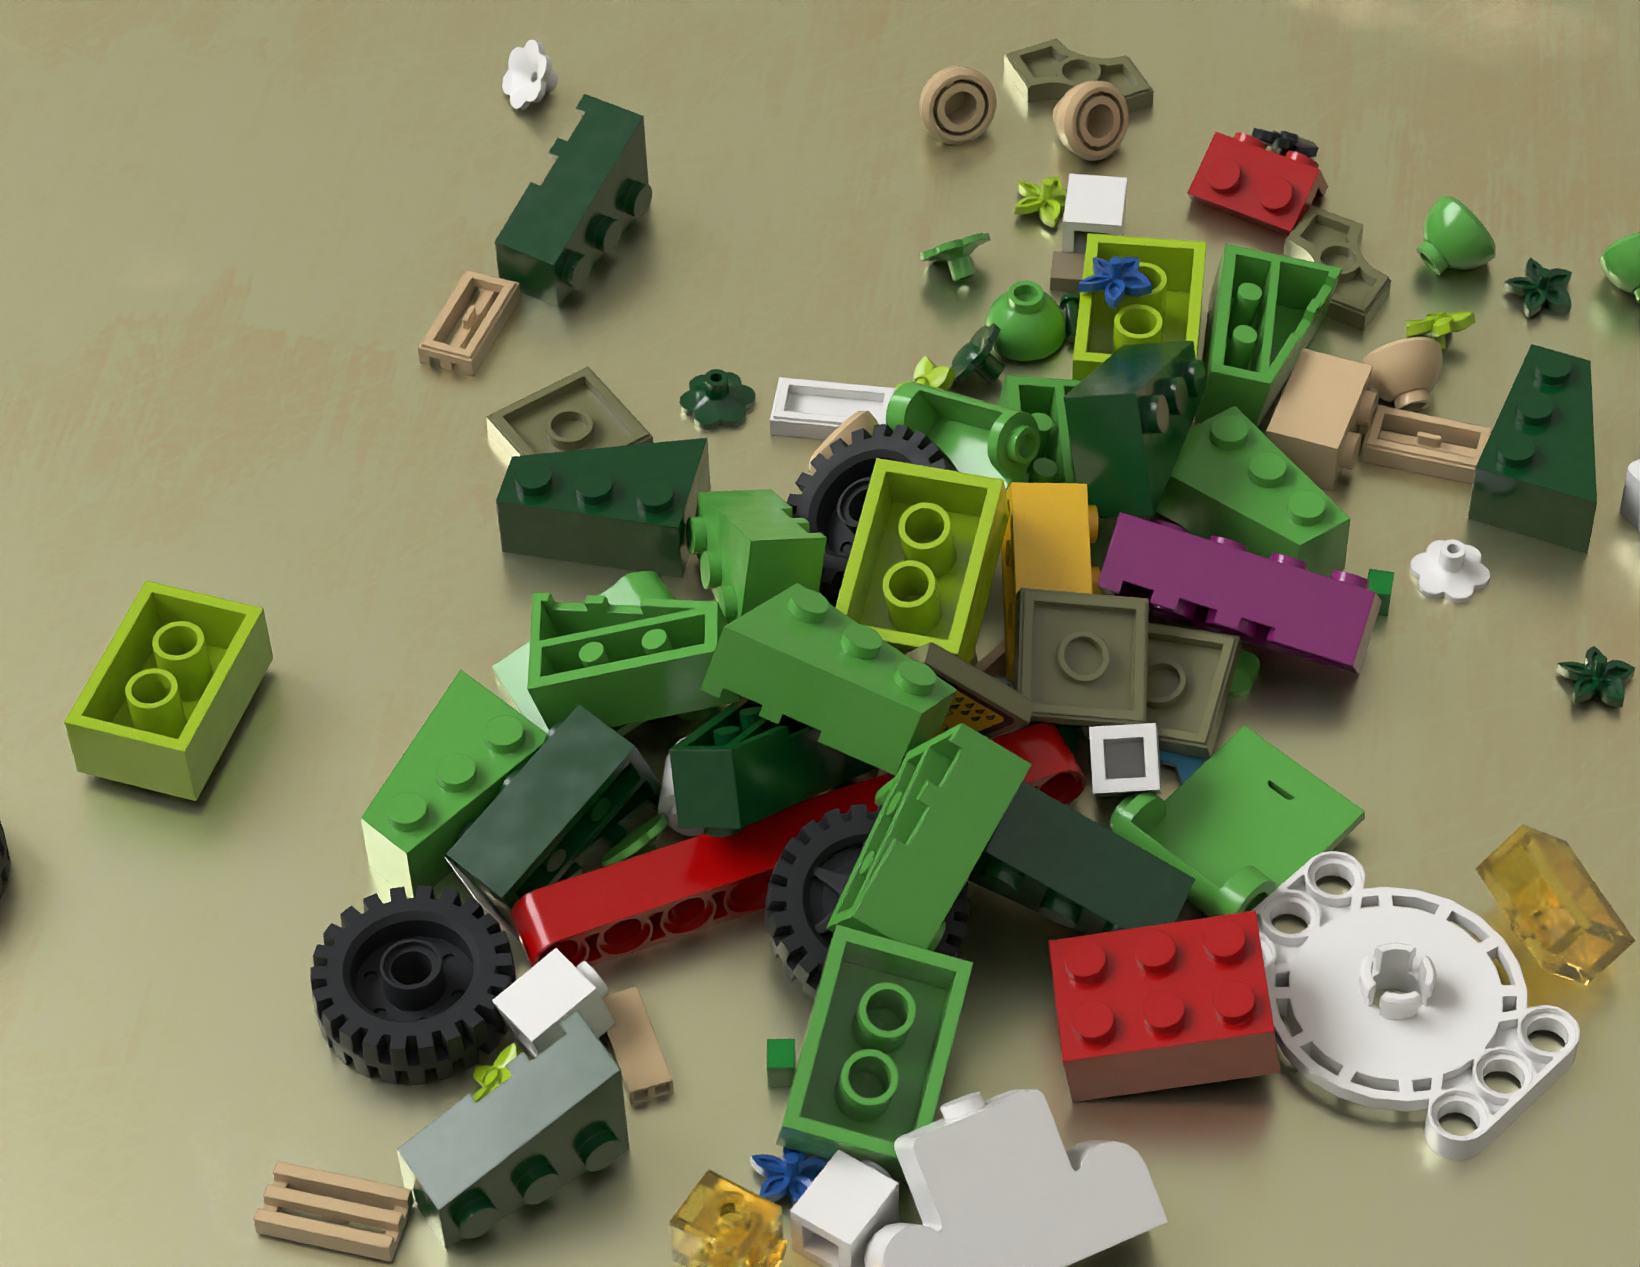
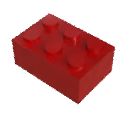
[1048,910,1281,1102]

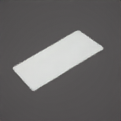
[445,857,521,943]

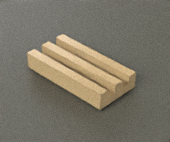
[418,270,521,376]
[1361,405,1493,484]
[253,1161,414,1262]

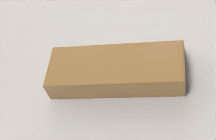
[603,986,674,1104]

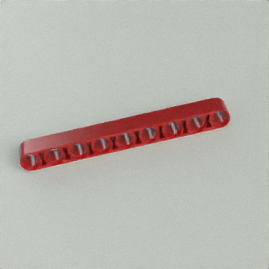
[510,723,1086,967]

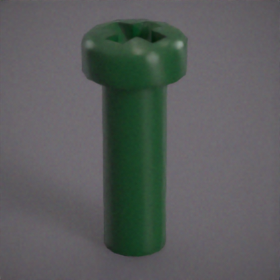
[1059,292,1080,344]

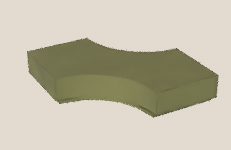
[1004,38,1154,113]
[1284,205,1391,331]

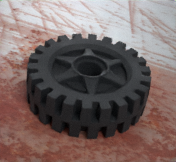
[786,424,959,603]
[765,804,971,999]
[310,885,516,1085]

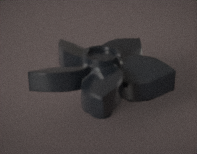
[1252,128,1319,157]

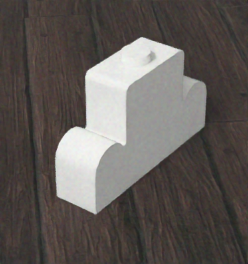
[864,1089,1168,1267]

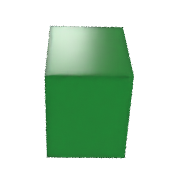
[1367,569,1394,616]
[767,1039,796,1087]

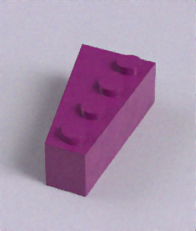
[1097,512,1382,675]

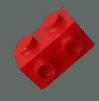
[1187,132,1328,236]

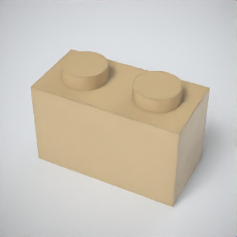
[1266,348,1379,491]

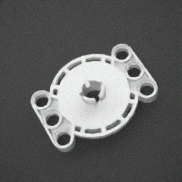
[1251,851,1580,1161]

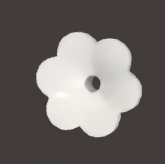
[502,40,558,110]
[1410,539,1490,604]

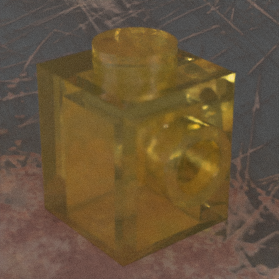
[669,1169,787,1267]

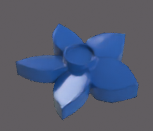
[1078,257,1152,309]
[750,1147,828,1206]

